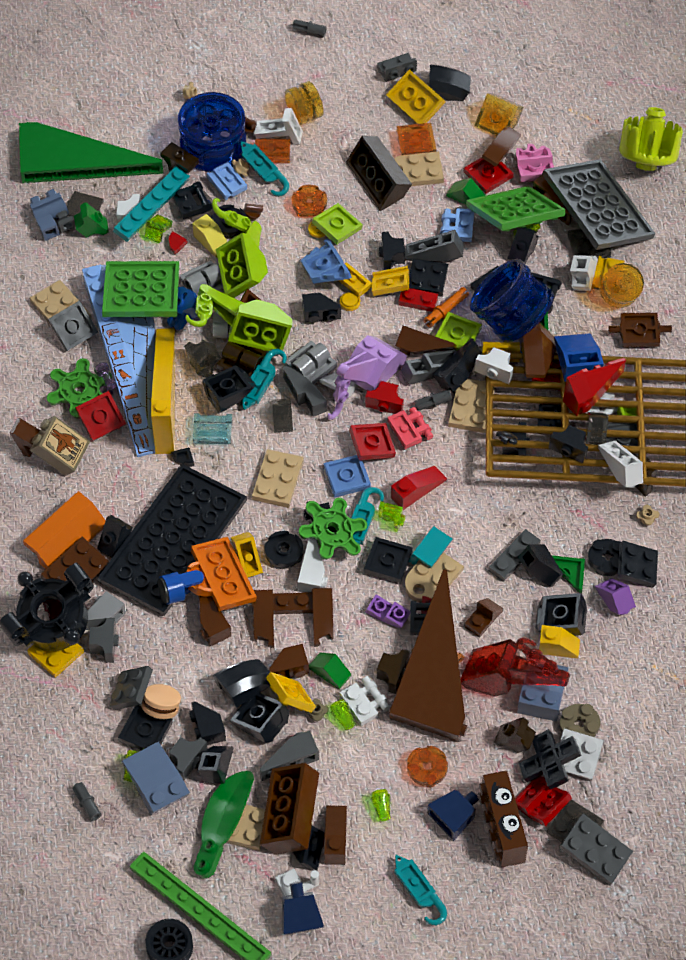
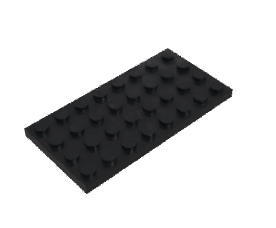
[98,464,247,616]

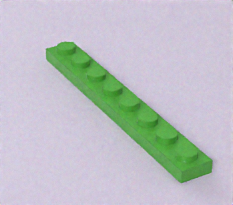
[129,851,272,960]

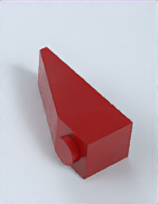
[391,466,447,510]

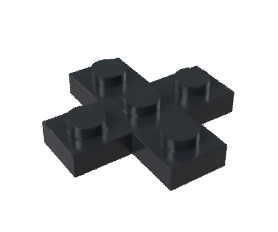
[519,729,582,790]

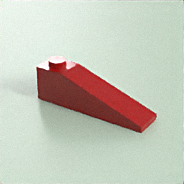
[563,358,626,416]

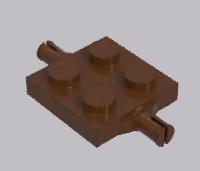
[608,312,672,347]

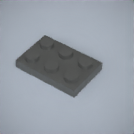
[559,813,633,886]

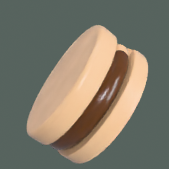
[142,684,181,719]

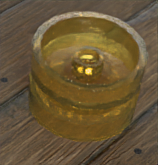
[284,81,324,125]
[599,263,644,308]

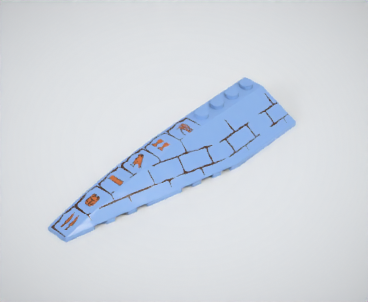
[82,265,155,457]

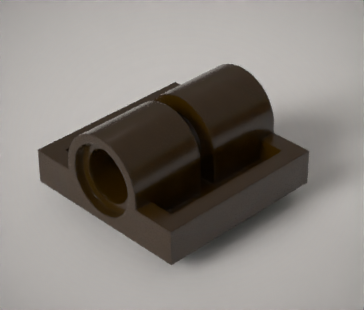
[217,341,267,377]

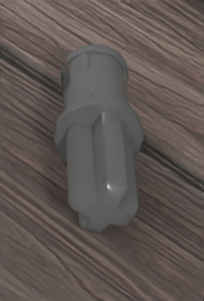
[292,20,327,37]
[414,389,452,411]
[73,782,102,821]

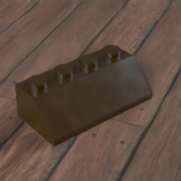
[346,136,412,210]

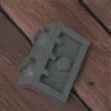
[377,53,417,82]

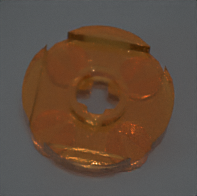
[292,185,327,217]
[407,746,448,788]

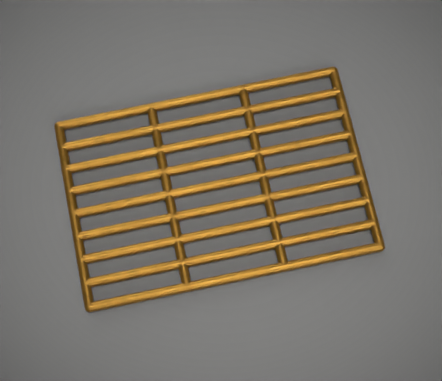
[485,350,686,487]

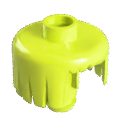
[619,107,683,171]

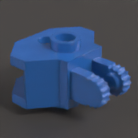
[167,286,197,331]

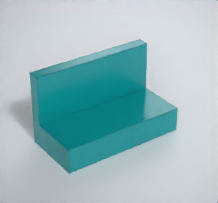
[409,526,453,568]

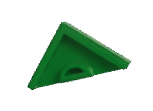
[552,555,585,593]

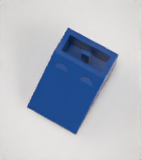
[554,333,604,381]

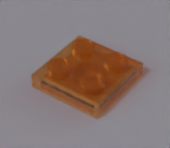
[396,123,437,155]

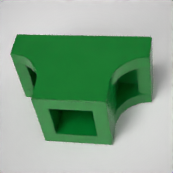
[74,202,109,238]

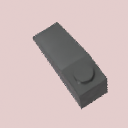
[405,230,464,262]
[260,731,319,781]

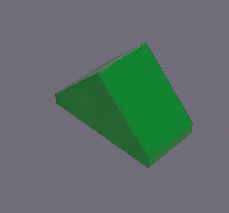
[446,178,486,205]
[309,653,352,690]

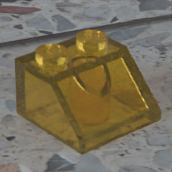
[474,93,524,136]

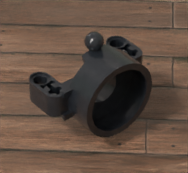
[0,563,94,651]

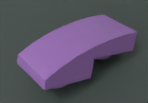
[365,594,410,628]

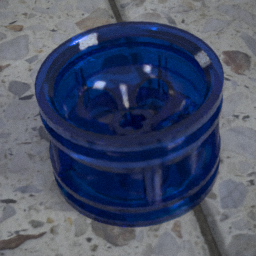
[178,92,246,172]
[470,259,554,343]

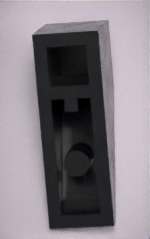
[432,338,482,392]

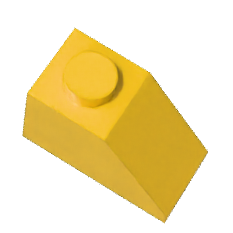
[230,532,263,578]
[538,625,580,659]

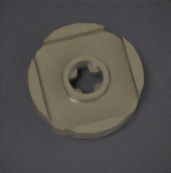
[559,704,601,737]

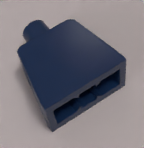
[427,790,479,841]
[282,882,324,934]

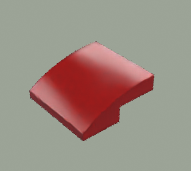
[515,776,572,826]

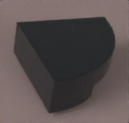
[171,447,194,467]

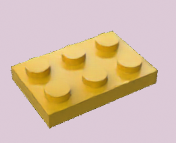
[386,69,446,128]

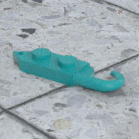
[241,141,289,196]
[243,349,287,410]
[352,487,384,545]
[394,854,447,925]

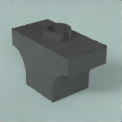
[89,618,119,663]
[169,737,208,781]

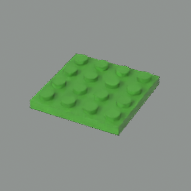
[466,186,565,231]
[102,261,180,317]

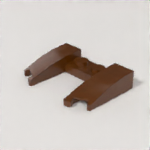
[253,588,334,648]

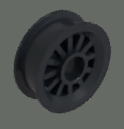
[145,919,193,960]

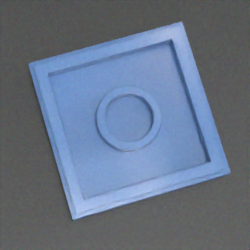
[324,455,371,498]

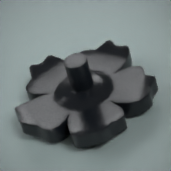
[496,431,518,445]

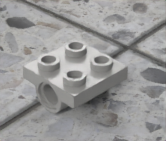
[180,260,224,296]
[284,341,337,384]

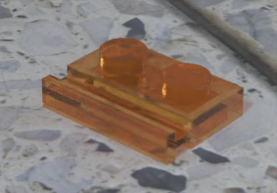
[255,139,290,163]

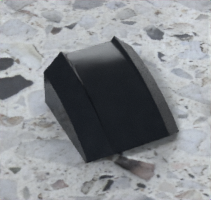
[429,64,471,101]
[202,365,256,414]
[535,593,587,636]
[213,659,270,708]
[230,693,289,743]

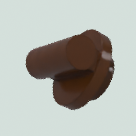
[239,115,257,133]
[243,203,263,219]

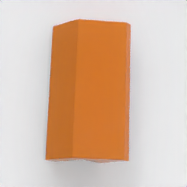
[23,491,106,569]

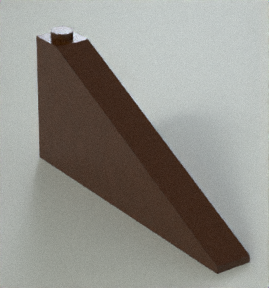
[389,569,468,742]

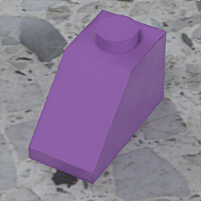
[595,578,636,615]

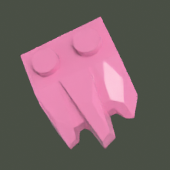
[516,144,554,182]

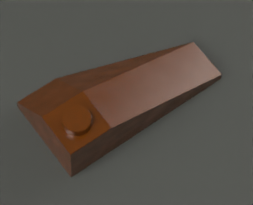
[519,320,557,378]

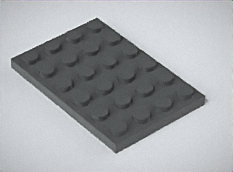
[542,159,656,250]

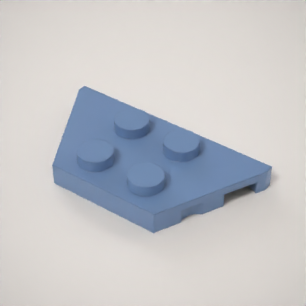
[301,238,352,284]

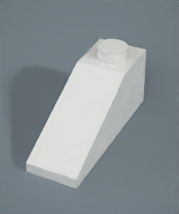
[598,441,643,488]
[298,538,328,593]

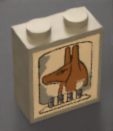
[30,415,90,476]

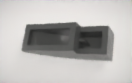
[401,349,457,384]
[283,366,327,417]

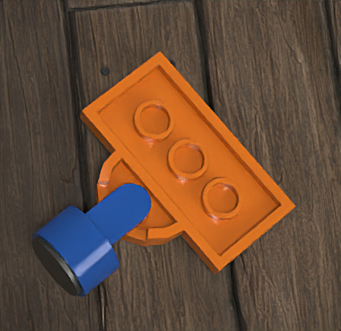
[158,537,257,611]

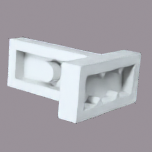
[254,108,303,145]

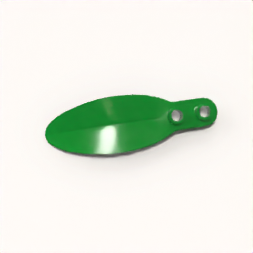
[194,771,254,879]

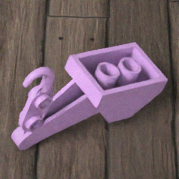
[327,335,407,420]

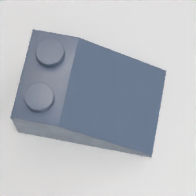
[517,659,569,722]
[122,742,190,816]

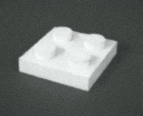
[560,729,604,780]

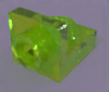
[144,214,173,243]
[378,501,406,532]

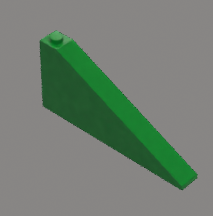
[19,122,163,183]

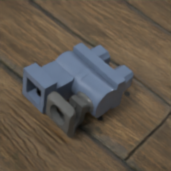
[30,189,75,241]

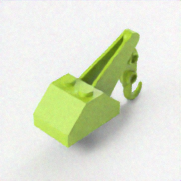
[212,198,268,298]
[185,284,292,351]

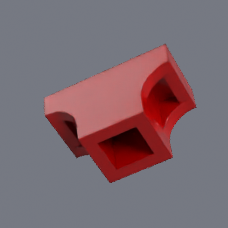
[365,381,404,414]

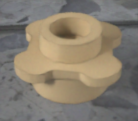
[182,82,197,103]
[232,159,249,177]
[636,505,660,525]

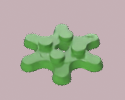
[47,358,113,418]
[299,498,367,560]

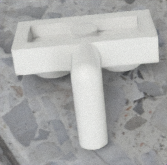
[275,869,319,896]

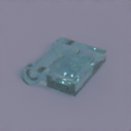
[193,413,232,444]

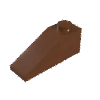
[395,326,457,356]
[199,596,231,647]
[324,805,347,865]

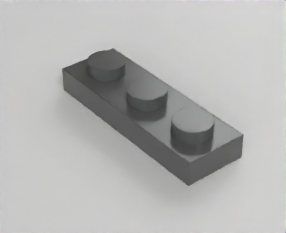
[488,529,541,582]

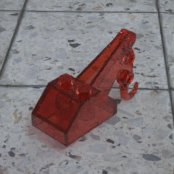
[461,638,571,697]

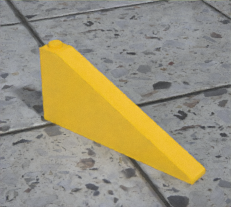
[151,328,175,454]

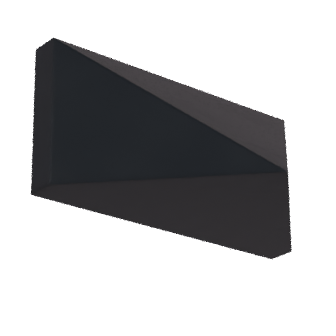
[293,826,325,871]

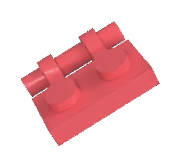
[387,407,433,449]

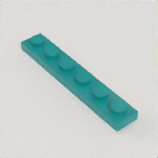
[113,166,190,242]

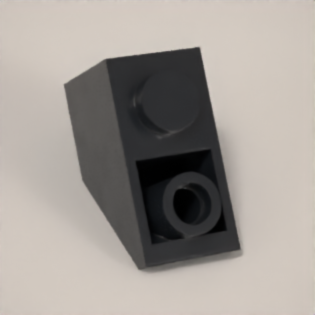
[302,293,341,323]
[518,544,564,587]
[189,701,226,745]
[198,746,234,784]

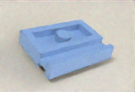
[207,162,247,200]

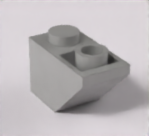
[86,591,126,630]

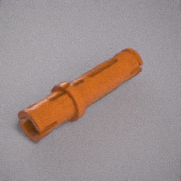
[424,287,469,328]

